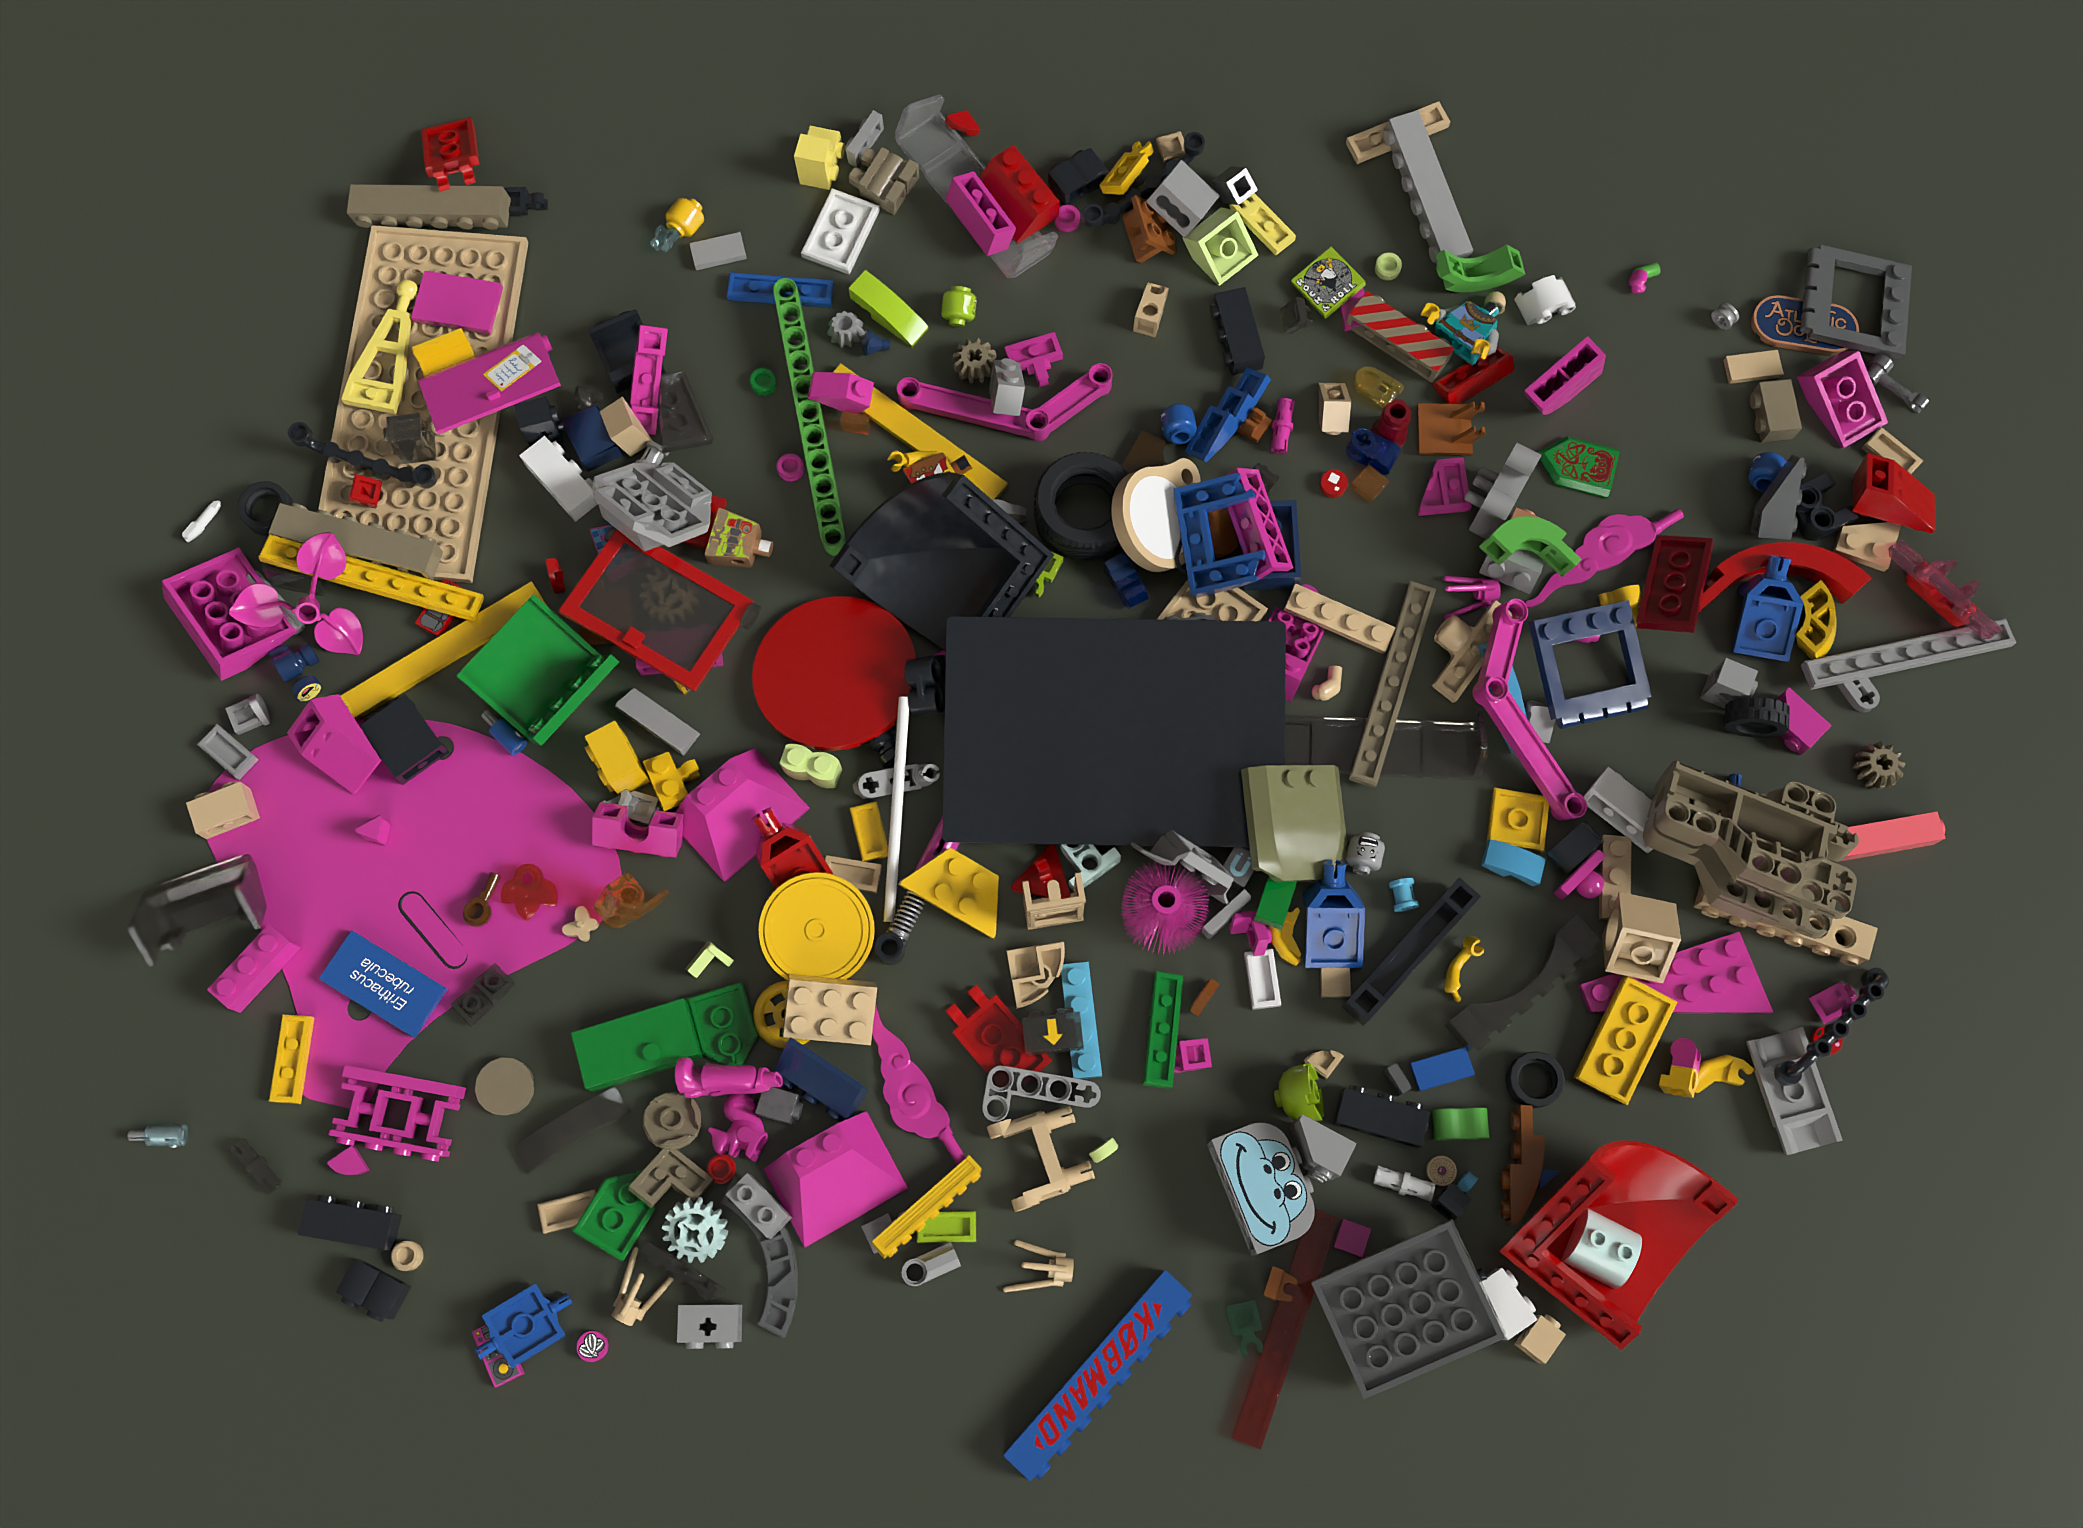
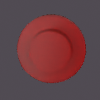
[707,1154,736,1184]

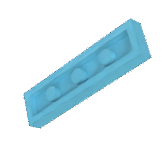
[1061,962,1102,1079]

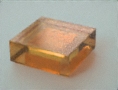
[840,412,870,435]
[1350,465,1389,503]

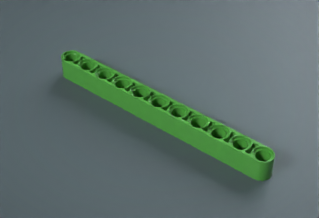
[773,278,847,556]

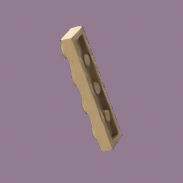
[1346,101,1450,164]
[1284,583,1396,654]

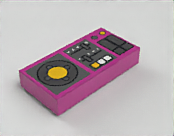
[472,1325,525,1388]

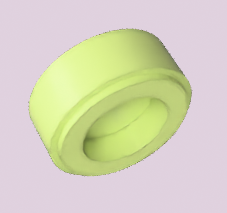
[1375,253,1402,280]
[1089,1137,1118,1163]

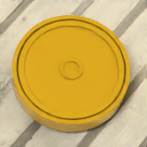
[759,872,874,980]

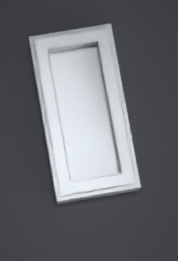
[1244,949,1281,1010]

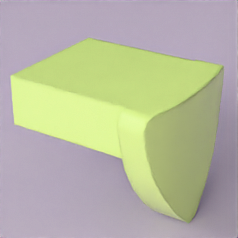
[685,941,734,978]

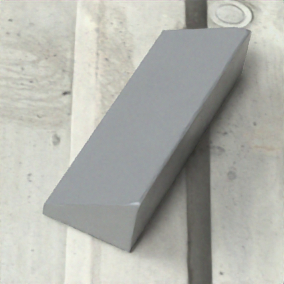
[615,688,700,756]

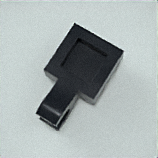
[504,187,548,216]

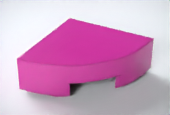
[327,1146,370,1175]

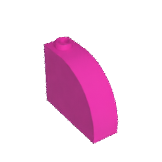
[1524,336,1606,415]

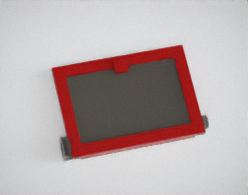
[559,526,761,692]

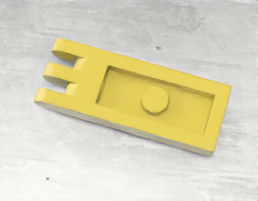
[1229,193,1296,256]

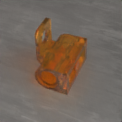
[593,871,669,928]

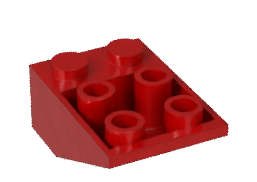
[1852,453,1935,534]

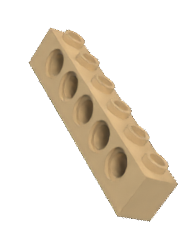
[1694,883,1878,966]

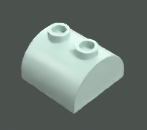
[1561,1208,1642,1289]

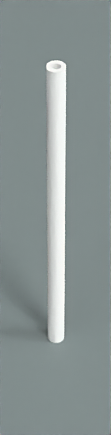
[883,697,909,922]

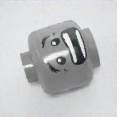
[1346,832,1385,875]

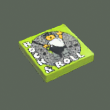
[1291,247,1366,319]

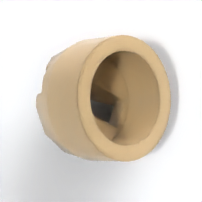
[1484,291,1506,315]

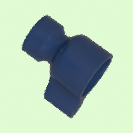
[269,643,320,683]

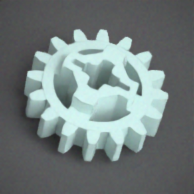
[662,1197,728,1263]

